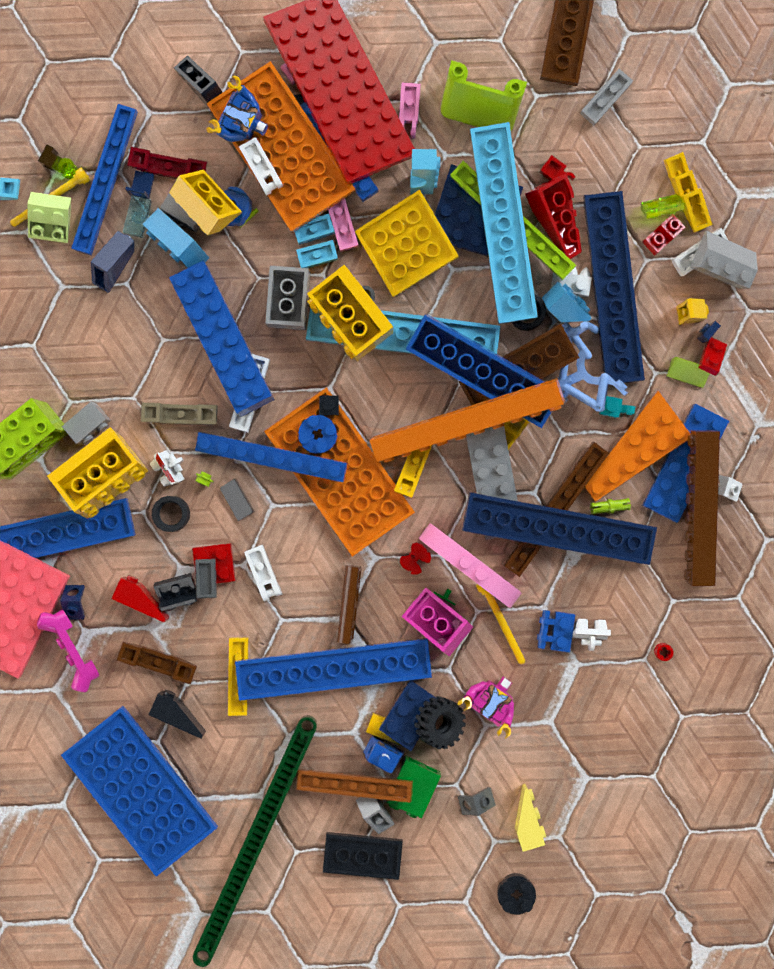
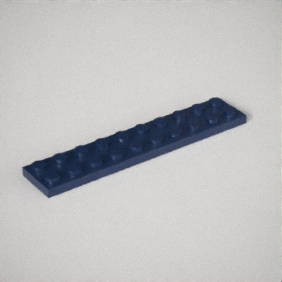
[583,191,645,385]
[462,492,657,565]

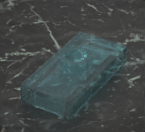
[123,195,152,238]

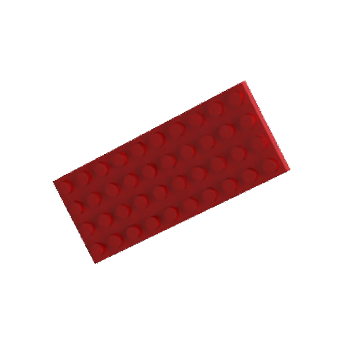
[263,0,415,185]

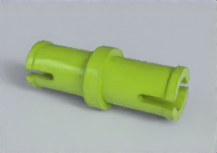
[590,498,631,515]

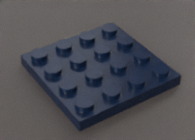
[435,164,523,257]

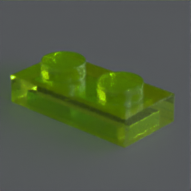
[641,194,685,219]

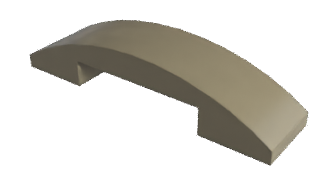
[141,403,218,425]

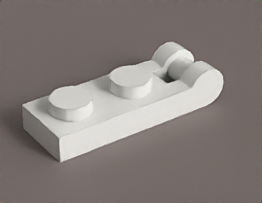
[239,137,283,196]
[244,545,282,602]

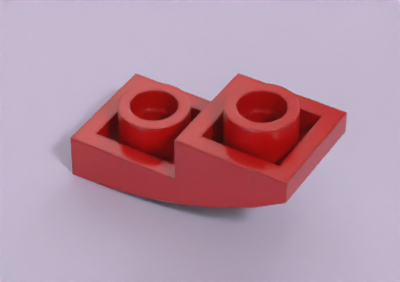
[642,214,686,256]

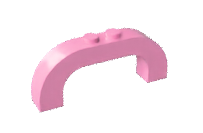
[419,523,522,608]

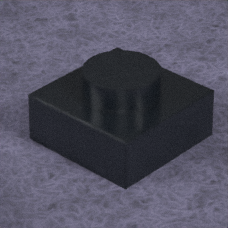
[319,395,339,416]

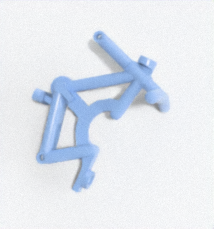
[558,321,628,412]

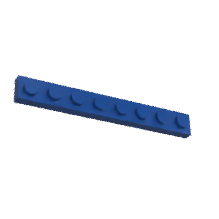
[71,104,138,256]
[195,432,348,482]

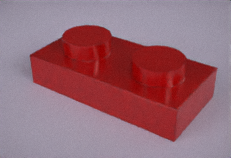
[698,337,727,376]

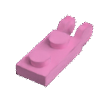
[399,83,421,139]

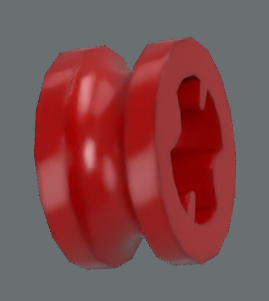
[654,643,674,661]

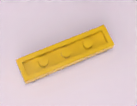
[228,637,248,716]

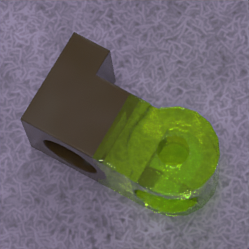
[38,144,78,179]

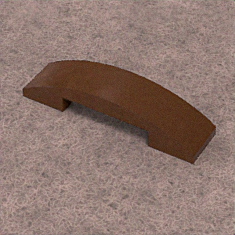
[116,642,197,685]

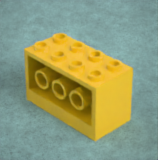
[307,265,393,361]
[47,427,148,519]

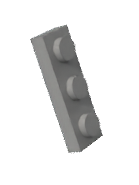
[580,69,633,126]

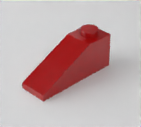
[111,575,170,622]

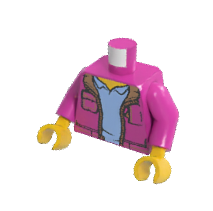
[457,676,514,739]

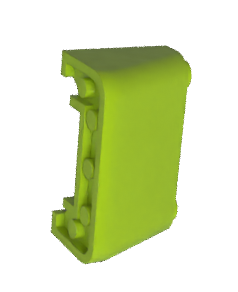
[441,60,527,131]

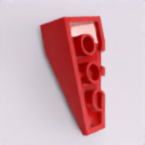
[525,173,582,259]

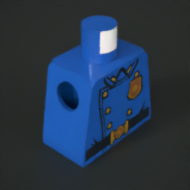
[363,735,404,774]

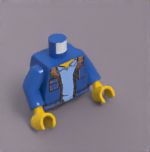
[206,76,268,142]

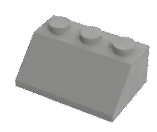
[690,231,758,289]

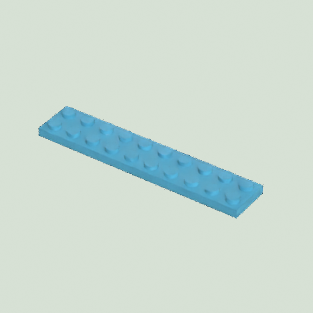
[470,122,538,324]
[306,308,500,354]

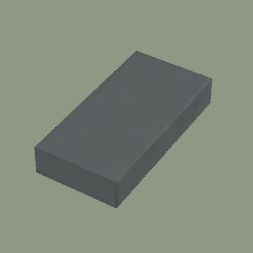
[195,559,217,599]

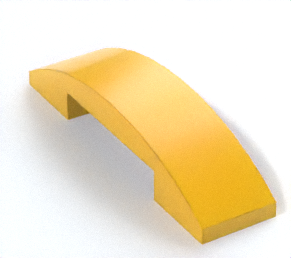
[394,420,432,498]

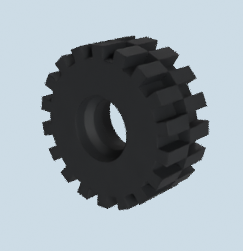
[415,696,466,750]

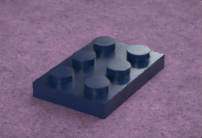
[378,680,436,751]

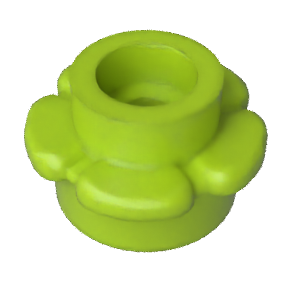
[195,471,214,487]

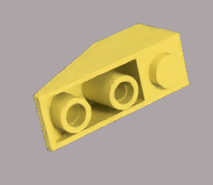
[515,784,546,852]

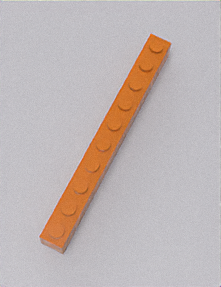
[369,378,565,463]

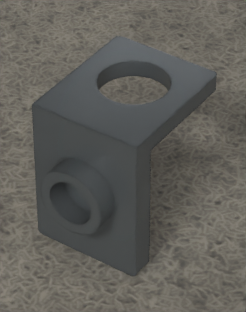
[458,787,496,816]

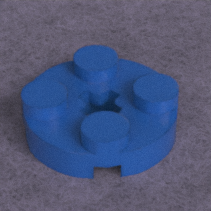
[224,187,252,226]
[298,415,337,454]

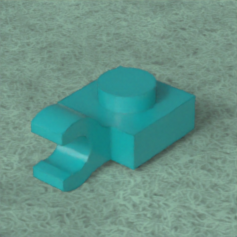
[599,396,636,418]

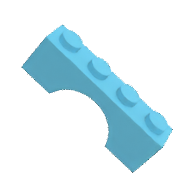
[410,149,440,194]

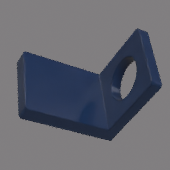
[125,170,155,200]
[60,585,85,620]

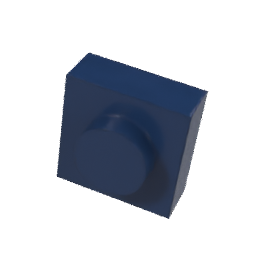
[697,321,721,343]

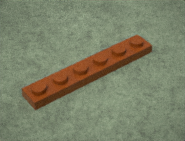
[297,769,413,803]

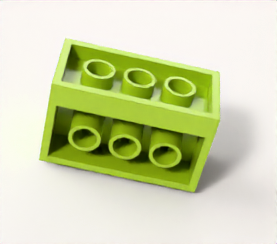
[0,398,68,480]

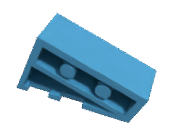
[143,208,209,268]

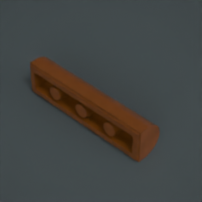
[337,565,362,644]

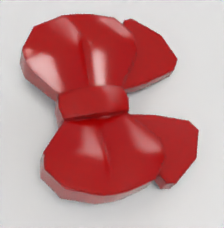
[399,542,431,575]

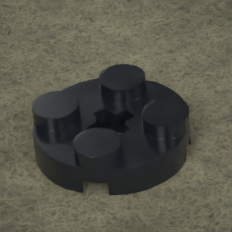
[497,873,536,915]

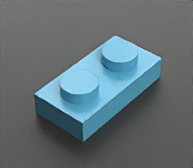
[295,214,335,245]
[296,240,338,268]

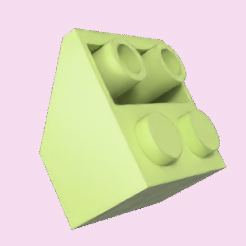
[27,192,71,243]

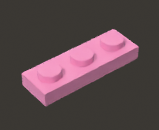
[328,199,359,252]

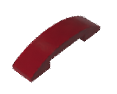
[127,147,207,179]

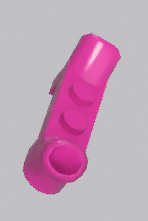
[37,610,100,693]

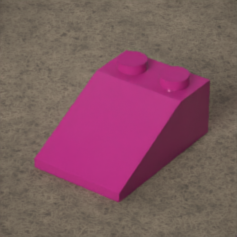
[402,587,473,657]

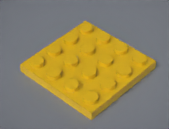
[355,190,459,297]

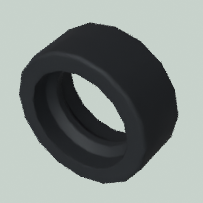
[511,294,546,331]
[151,496,190,532]

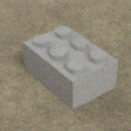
[265,266,310,330]

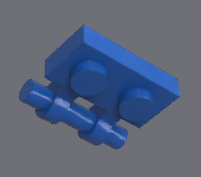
[537,610,575,653]

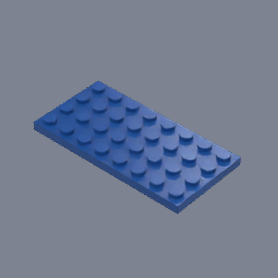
[61,706,218,877]

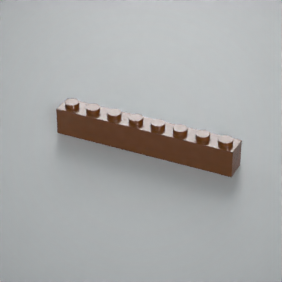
[684,430,720,586]

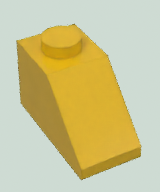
[676,298,709,325]

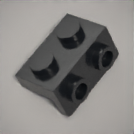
[153,573,198,611]

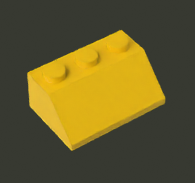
[169,170,242,236]

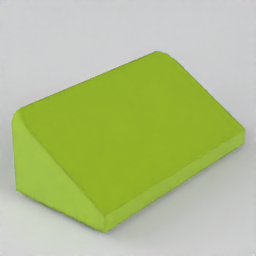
[666,357,710,388]

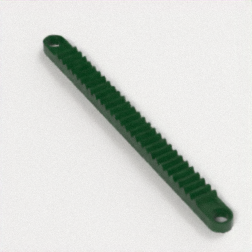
[193,715,317,967]

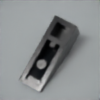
[173,55,223,105]
[148,690,206,739]

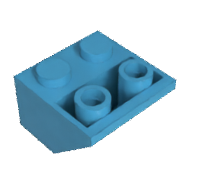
[542,281,592,322]

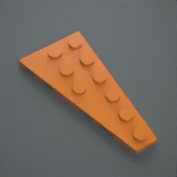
[584,391,690,503]

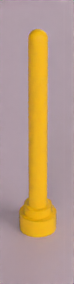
[10,167,91,227]
[475,584,525,664]

